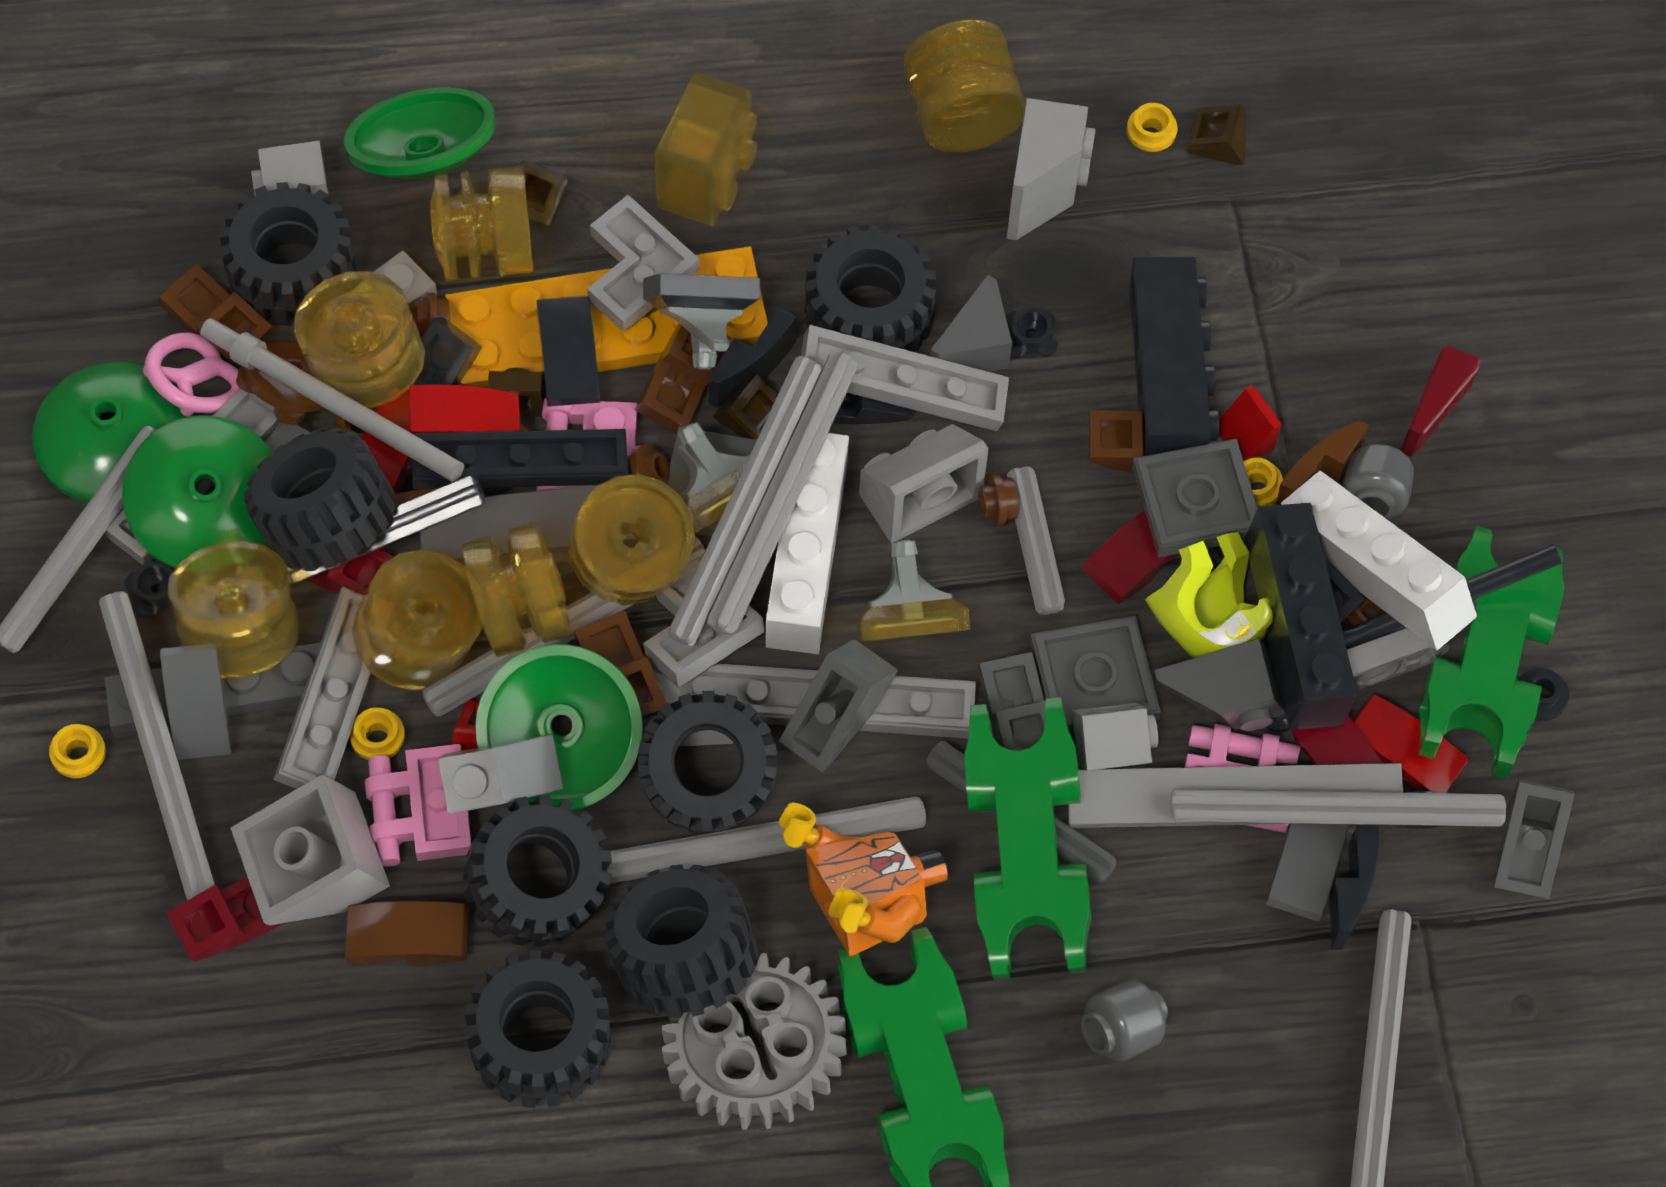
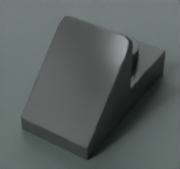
[1493,779,1575,899]

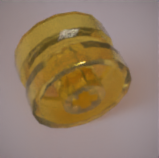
[293,271,425,408]
[568,474,695,605]
[462,521,572,658]
[167,541,299,678]
[352,550,486,690]

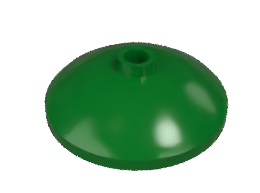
[344,87,496,180]
[32,362,190,504]
[122,416,273,575]
[476,644,643,810]

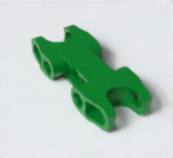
[1418,526,1565,780]
[964,697,1092,980]
[837,927,1010,1187]

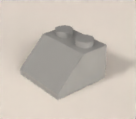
[1006,98,1095,240]
[859,424,988,544]
[231,774,390,926]

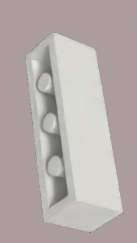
[766,433,849,655]
[1281,471,1477,651]

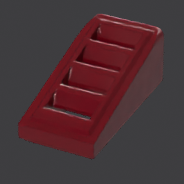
[1401,345,1482,458]

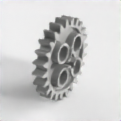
[661,953,847,1130]

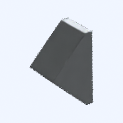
[930,275,1012,372]

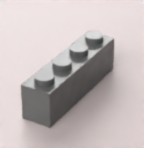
[420,481,640,587]

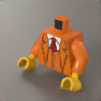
[779,802,948,956]

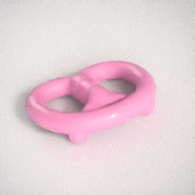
[143,332,240,417]

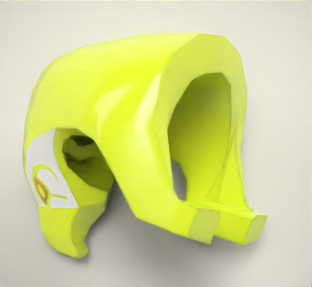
[1145,532,1273,659]

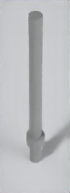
[201,318,464,482]

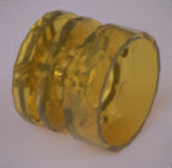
[903,20,1026,152]
[430,166,534,283]

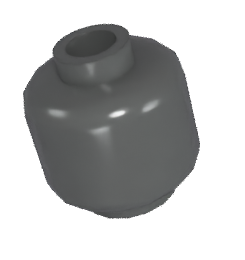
[1342,444,1414,520]
[1081,979,1168,1062]

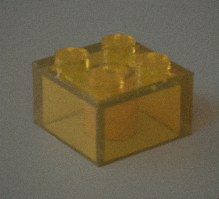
[655,71,758,227]

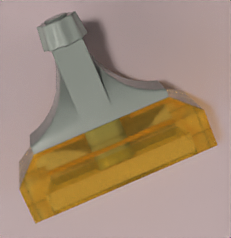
[674,422,772,535]
[856,540,971,641]

